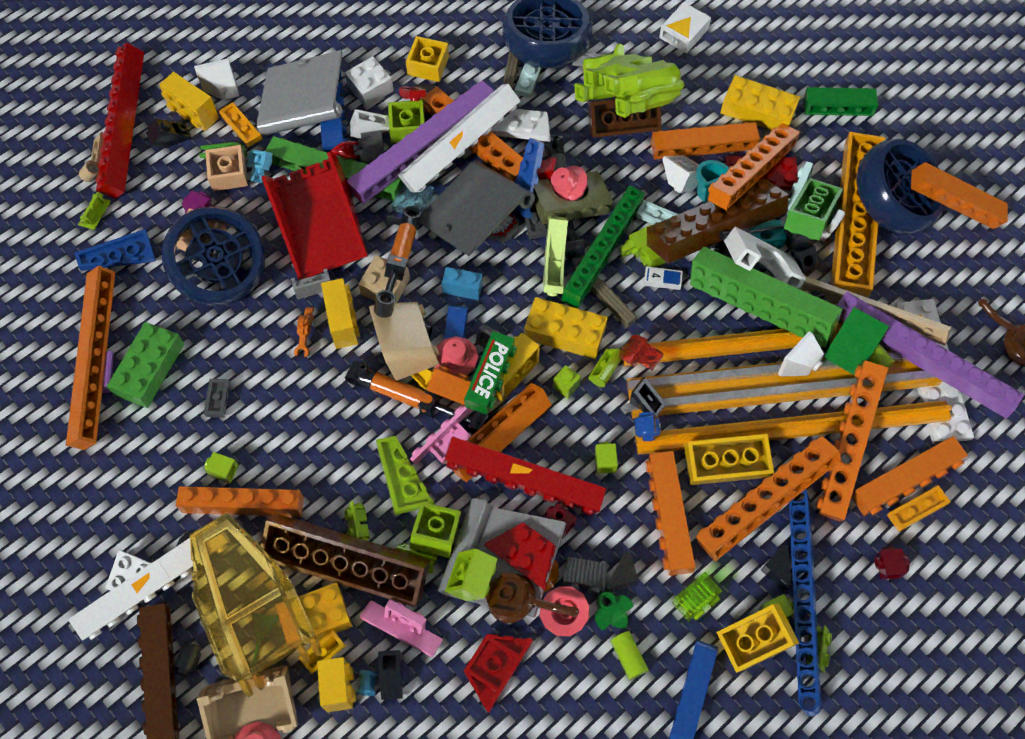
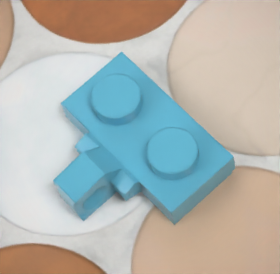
[246,150,273,183]

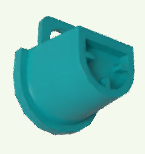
[696,160,729,203]

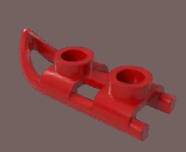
[331,141,360,159]

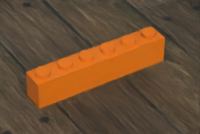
[651,122,760,160]
[911,162,1008,229]
[453,383,552,482]
[851,436,968,517]
[645,451,695,576]
[176,486,304,517]

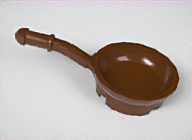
[978,299,1025,367]
[486,573,579,623]

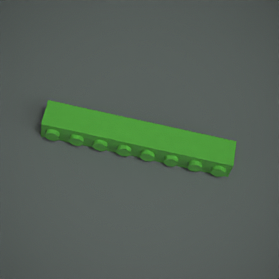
[265,136,404,202]

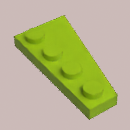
[376,436,435,515]

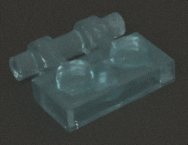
[392,184,434,213]

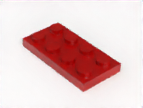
[725,156,798,190]

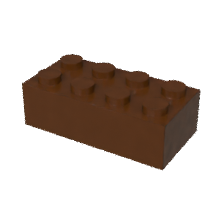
[588,97,662,138]

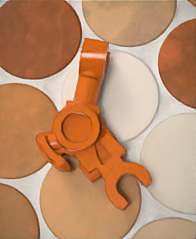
[294,307,315,357]

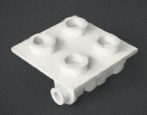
[105,550,151,604]

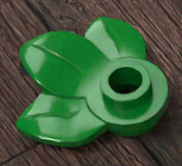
[595,591,634,631]

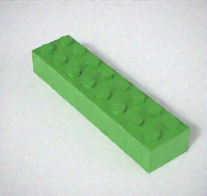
[690,247,842,348]

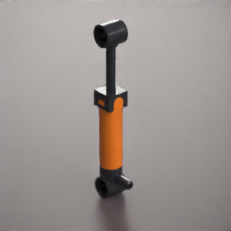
[374,206,421,318]
[345,361,492,434]

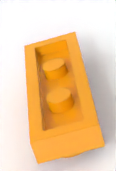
[219,102,262,147]
[887,485,951,532]

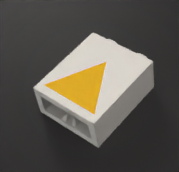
[659,2,711,54]

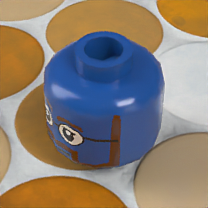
[634,412,661,441]

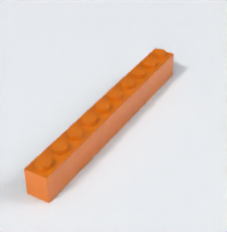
[66,265,115,450]

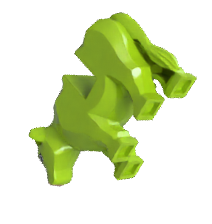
[574,44,684,118]

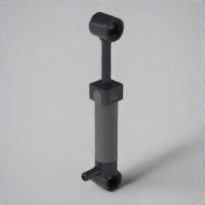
[544,134,585,258]

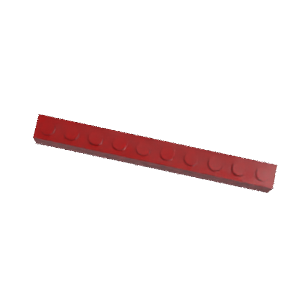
[95,42,144,199]

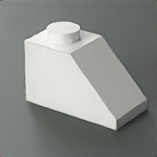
[349,109,389,138]

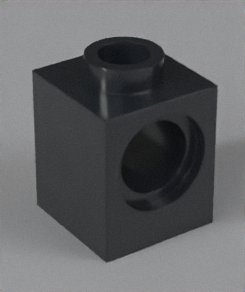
[790,243,820,273]

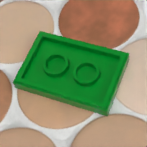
[823,307,889,375]

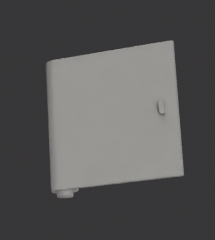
[257,50,343,135]
[438,496,566,618]

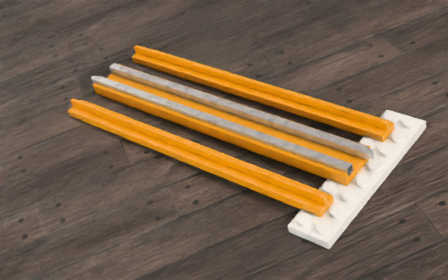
[621,299,974,455]

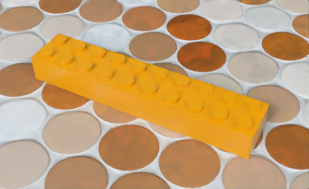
[830,132,885,298]

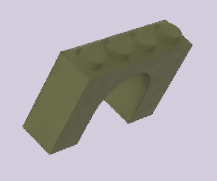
[533,171,613,224]

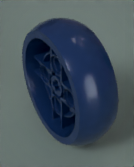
[502,0,592,68]
[856,139,945,234]
[162,206,265,306]

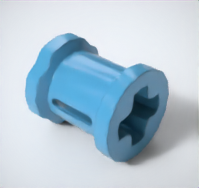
[356,670,378,696]

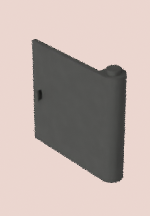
[419,161,535,256]

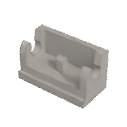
[291,268,330,300]

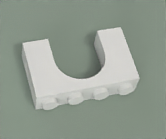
[724,227,806,289]

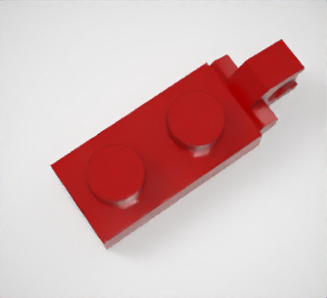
[399,86,426,101]

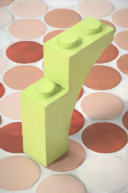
[543,216,568,296]

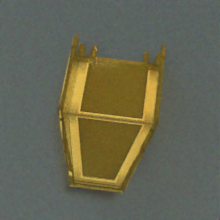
[190,513,322,697]

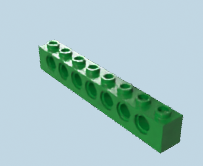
[562,185,645,309]

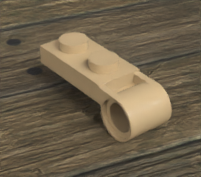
[79,132,104,182]

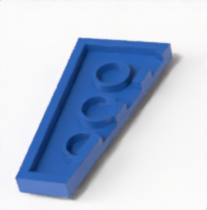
[514,138,544,219]
[75,229,156,271]

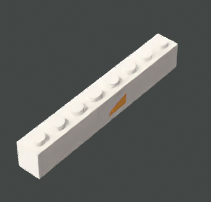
[398,84,520,193]
[68,520,231,641]

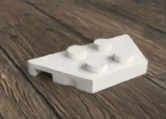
[491,109,551,142]

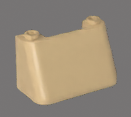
[369,302,440,381]
[197,665,298,739]

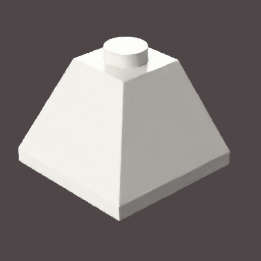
[194,59,239,100]
[662,155,699,193]
[778,331,824,377]

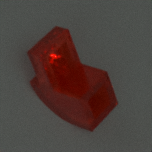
[619,335,664,371]

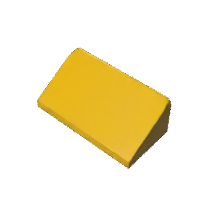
[298,629,346,674]

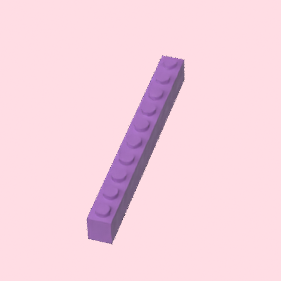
[347,81,494,204]
[837,291,1025,419]

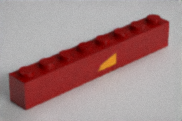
[443,436,606,515]

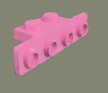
[410,405,472,465]
[360,600,443,657]

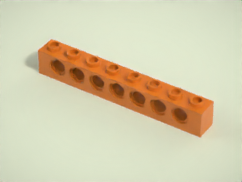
[422,87,523,182]
[708,123,800,210]
[816,361,888,522]
[695,436,841,562]

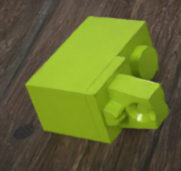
[619,225,666,268]

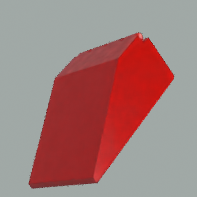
[261,151,368,280]

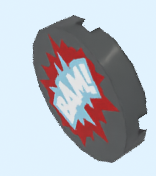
[488,212,519,242]

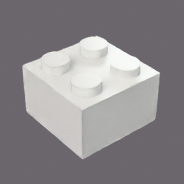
[344,57,394,107]

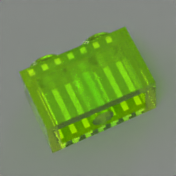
[672,572,722,622]

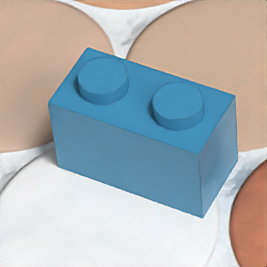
[442,267,483,300]

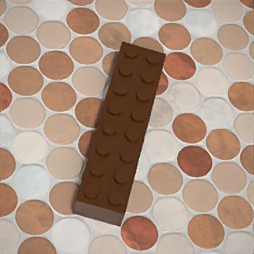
[647,179,789,264]
[260,513,431,607]

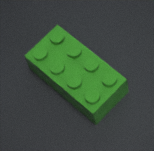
[784,178,843,241]
[107,322,184,408]

